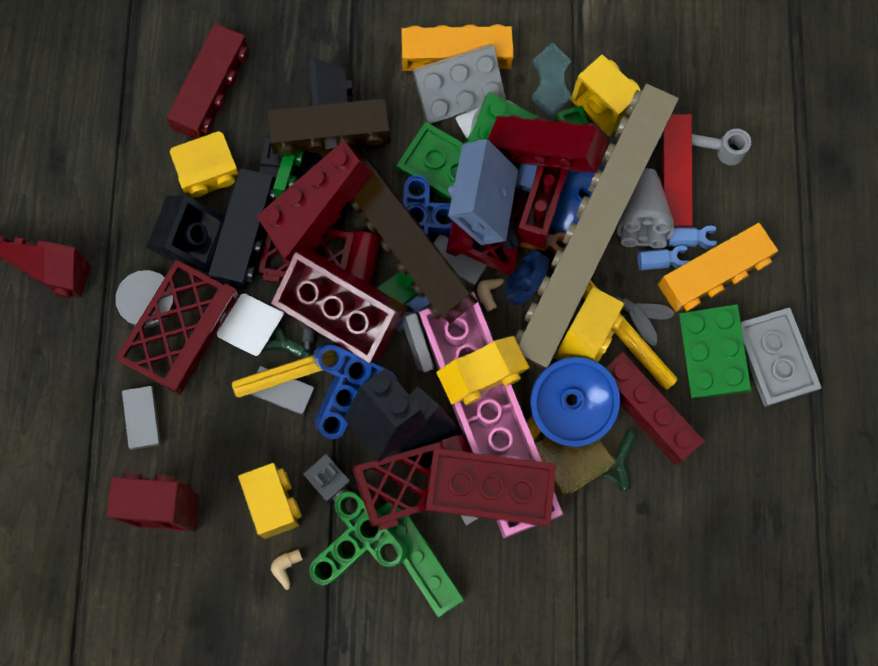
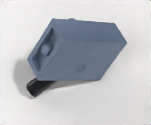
[448,139,521,250]

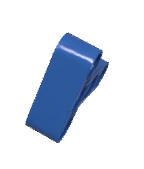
[403,175,452,237]
[313,343,397,439]

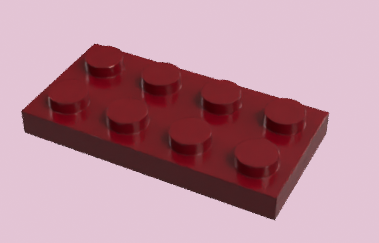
[426,448,557,527]

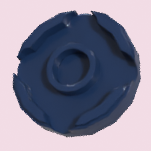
[505,250,549,305]

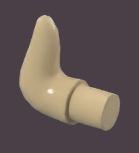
[476,278,504,313]
[271,549,303,590]

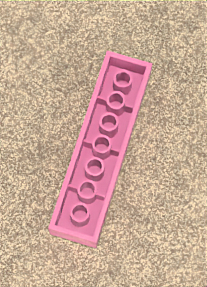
[419,292,563,539]

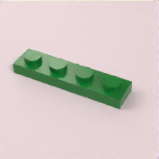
[377,497,465,617]

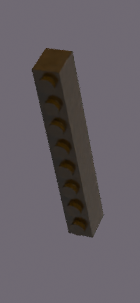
[319,145,478,324]

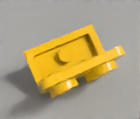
[170,131,238,199]

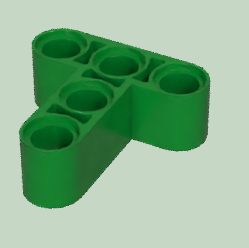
[309,492,408,585]

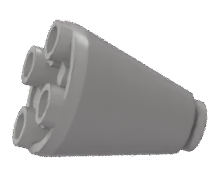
[617,168,674,249]

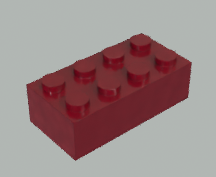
[271,249,407,363]
[106,472,200,532]

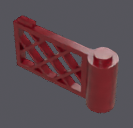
[258,229,381,285]
[353,434,471,531]

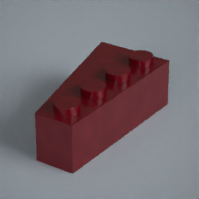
[256,141,373,262]

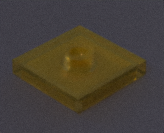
[535,437,615,497]

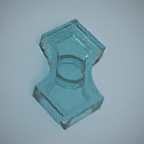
[532,42,572,117]

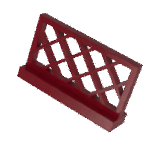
[446,166,527,275]
[115,260,239,396]

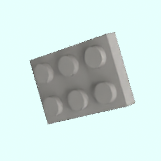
[412,44,506,124]
[741,307,822,407]

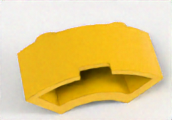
[436,336,529,405]

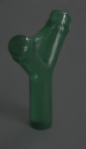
[261,321,314,359]
[591,430,637,492]

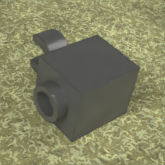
[303,454,351,504]

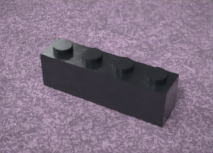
[208,168,275,290]

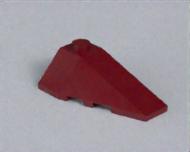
[0,236,91,299]

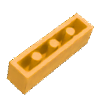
[402,24,513,71]
[658,223,778,313]

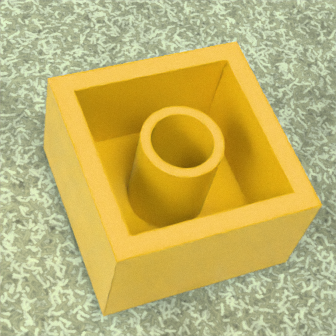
[571,54,642,137]
[553,287,625,363]
[238,463,302,539]

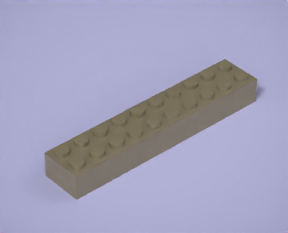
[515,83,679,369]

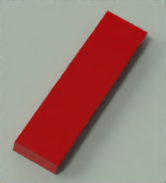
[662,114,693,227]

